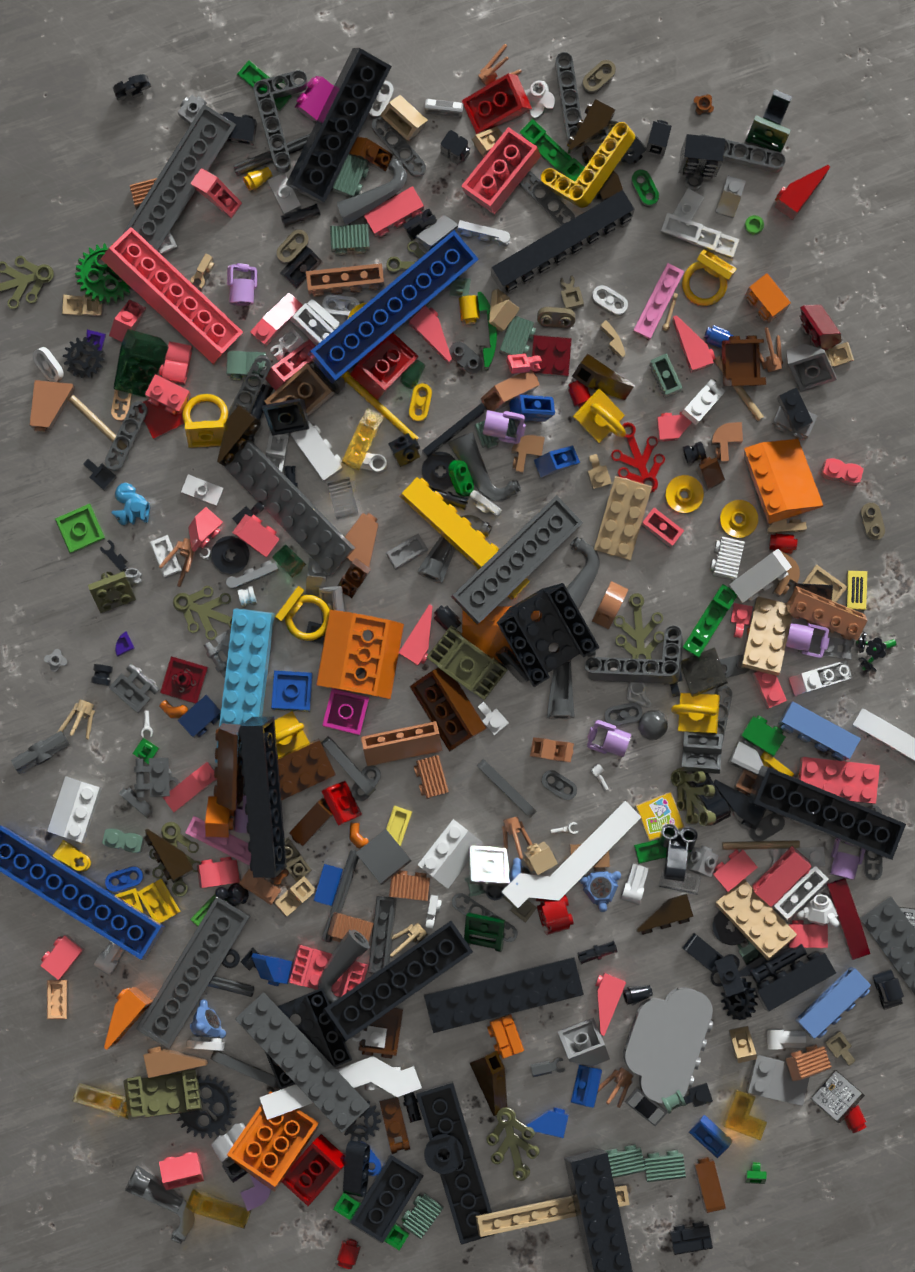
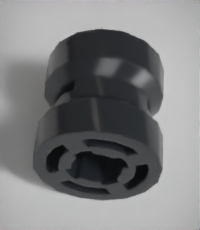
[683,441,707,465]
[91,664,113,686]
[485,884,505,901]

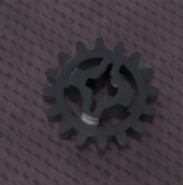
[63,337,105,379]
[721,978,758,1020]
[344,1100,381,1142]

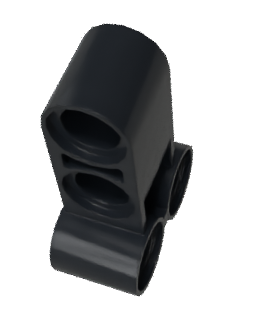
[692,772,731,825]
[659,824,698,882]
[682,933,740,987]
[872,969,904,1010]

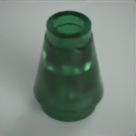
[400,360,425,389]

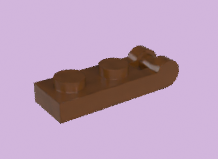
[379,1097,411,1154]

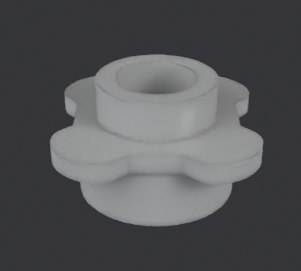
[124,568,142,585]
[44,649,67,672]

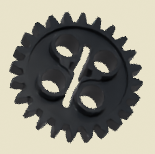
[176,1075,237,1139]

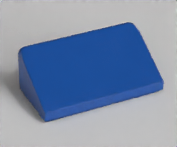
[314,864,343,906]
[571,1065,602,1108]
[689,1115,733,1158]

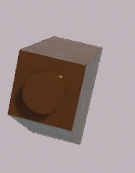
[289,797,333,846]
[694,1157,726,1213]

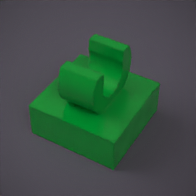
[132,738,160,764]
[745,1162,767,1184]

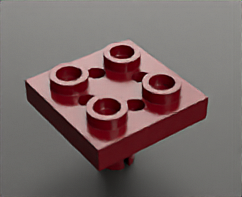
[160,656,208,704]

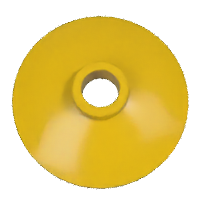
[666,475,704,513]
[720,500,758,538]

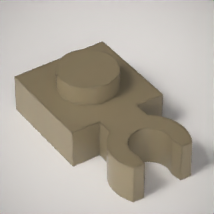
[560,276,584,310]

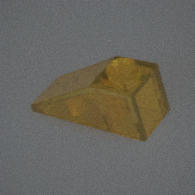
[341,408,384,471]
[72,1083,131,1121]
[186,1189,251,1229]

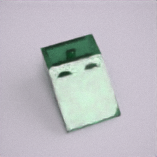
[113,329,169,397]

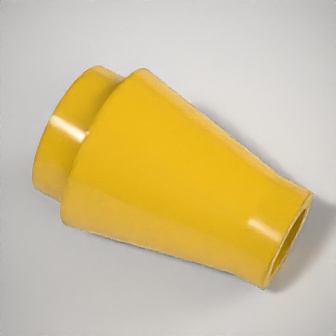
[243,167,273,191]

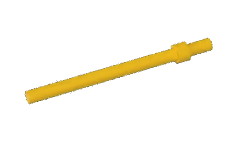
[342,371,419,440]

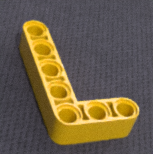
[541,122,635,208]

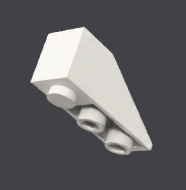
[789,660,852,696]

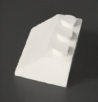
[47,776,102,843]
[418,819,483,888]

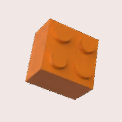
[746,273,791,323]

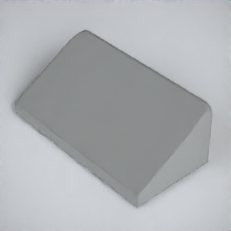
[416,215,458,251]
[319,586,345,623]

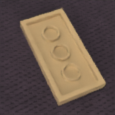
[594,476,652,560]
[741,596,792,676]
[715,879,797,960]

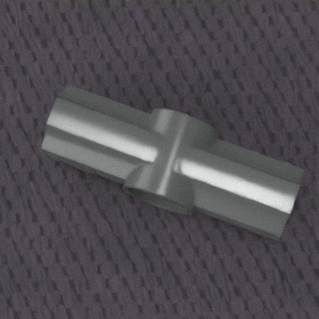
[11,731,70,774]

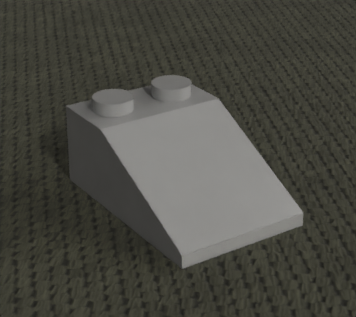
[746,1054,810,1106]

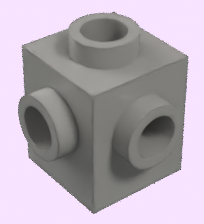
[178,95,207,125]
[686,846,719,877]

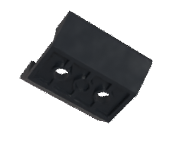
[497,583,600,687]
[265,988,353,1090]

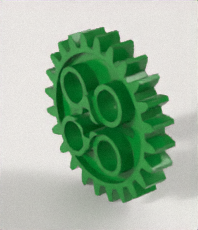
[75,243,133,305]

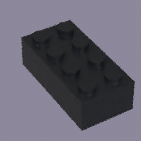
[678,134,725,179]
[755,951,836,1012]
[348,1155,424,1243]

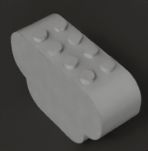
[623,987,713,1104]

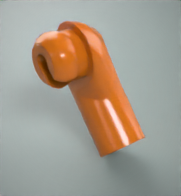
[159,700,188,718]
[349,823,369,849]

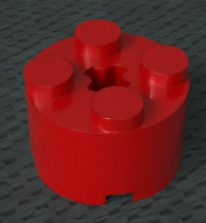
[536,895,574,935]

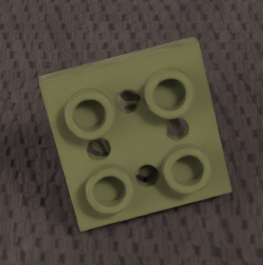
[88,571,136,613]

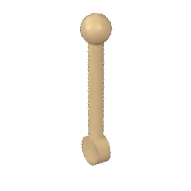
[662,293,678,331]

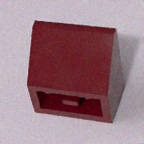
[799,305,842,351]

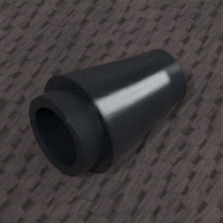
[623,985,653,1006]

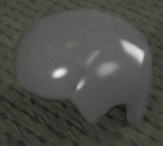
[638,710,668,740]

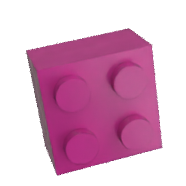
[322,688,370,736]

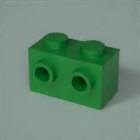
[740,715,786,757]

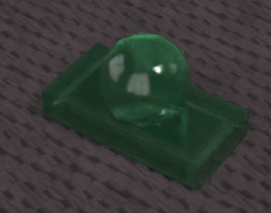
[272,544,306,578]

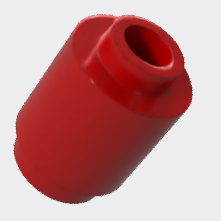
[568,380,591,409]
[769,533,798,554]
[842,1103,867,1133]
[337,1238,361,1269]

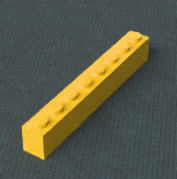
[399,477,530,600]

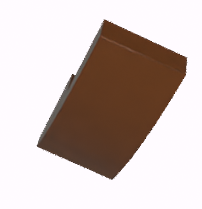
[337,558,371,598]

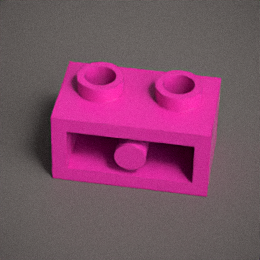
[295,76,334,121]

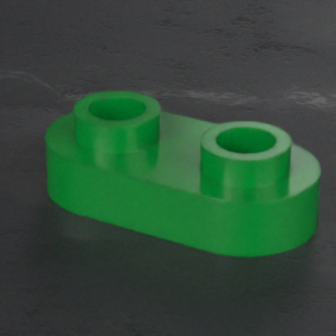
[631,169,659,206]
[448,460,474,496]

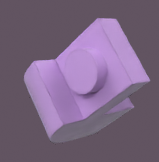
[240,1175,271,1211]

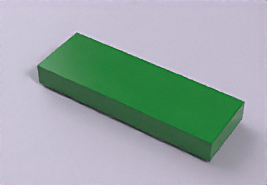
[237,60,292,112]
[634,837,692,864]

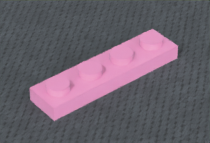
[633,263,685,340]
[185,816,251,866]

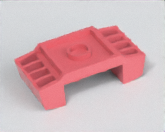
[288,944,368,997]

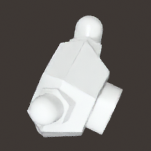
[796,894,839,928]

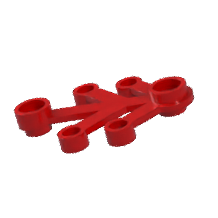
[611,422,665,493]

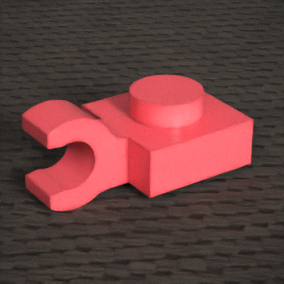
[506,354,542,374]
[730,603,753,638]

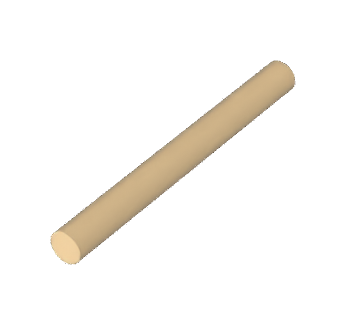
[714,355,764,421]
[69,395,127,450]
[722,840,800,850]

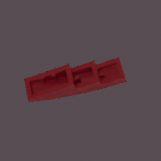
[827,878,870,960]

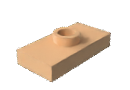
[47,980,67,1019]

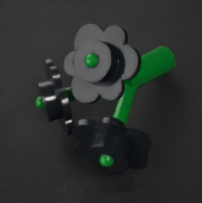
[856,632,897,673]

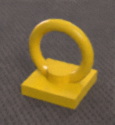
[682,249,737,306]
[573,389,626,443]
[182,394,228,448]
[275,586,330,641]
[671,693,720,734]
[275,711,310,757]

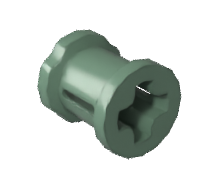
[465,877,486,897]
[661,1090,686,1114]

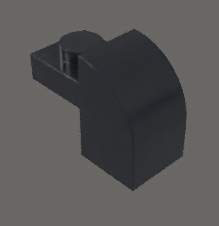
[763,90,792,125]

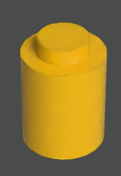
[458,295,480,325]

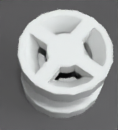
[237,585,257,607]

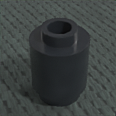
[434,605,462,631]

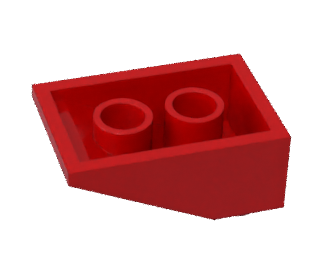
[462,73,532,134]
[775,165,830,220]
[350,333,419,400]
[282,1134,345,1206]

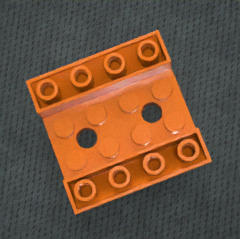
[316,610,404,699]

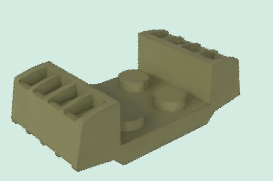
[427,626,508,700]
[123,1069,202,1120]

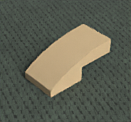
[62,295,102,316]
[600,320,625,360]
[825,342,854,368]
[273,876,316,917]

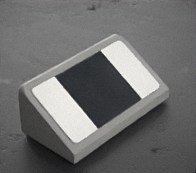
[425,99,463,117]
[625,1087,668,1126]

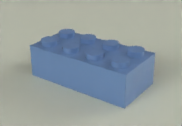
[778,701,861,761]
[795,967,871,1039]

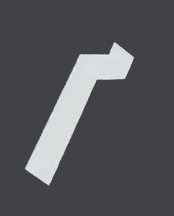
[502,801,641,908]
[260,1056,422,1120]

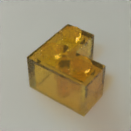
[722,1089,767,1141]

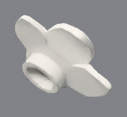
[524,81,555,118]

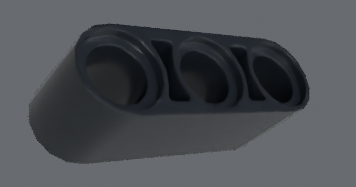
[343,1140,370,1197]

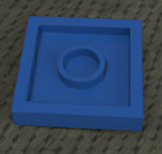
[271,670,313,712]

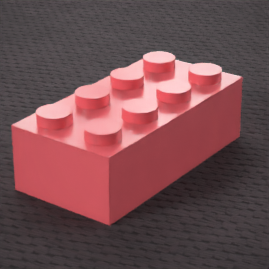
[461,127,541,215]
[798,757,880,804]

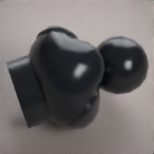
[215,883,249,906]

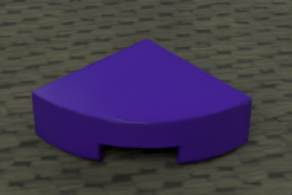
[87,329,106,350]
[115,631,135,657]

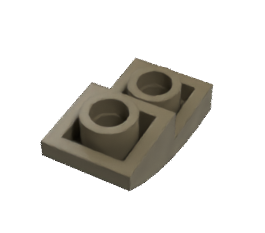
[285,837,312,882]

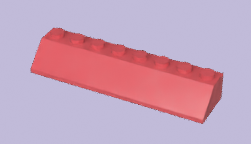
[101,227,243,364]

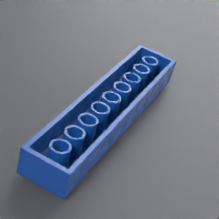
[307,230,479,384]
[0,825,165,960]

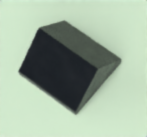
[262,398,309,436]

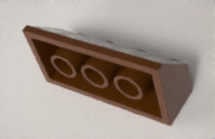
[409,667,487,752]
[214,723,244,810]

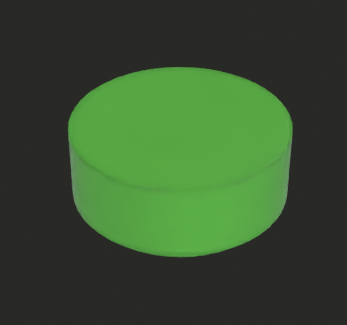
[745,215,764,235]

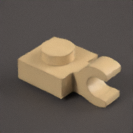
[190,254,215,289]
[587,454,611,489]

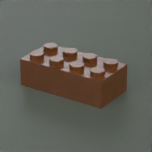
[278,738,336,801]

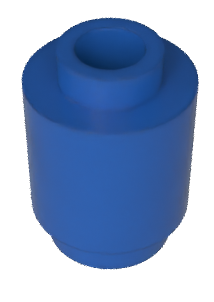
[704,325,734,349]

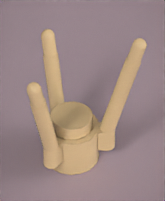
[58,699,95,739]
[390,923,428,958]

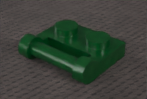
[745,115,791,153]
[464,913,505,952]

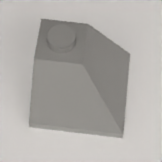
[787,344,837,391]
[728,740,764,775]
[558,1018,610,1066]

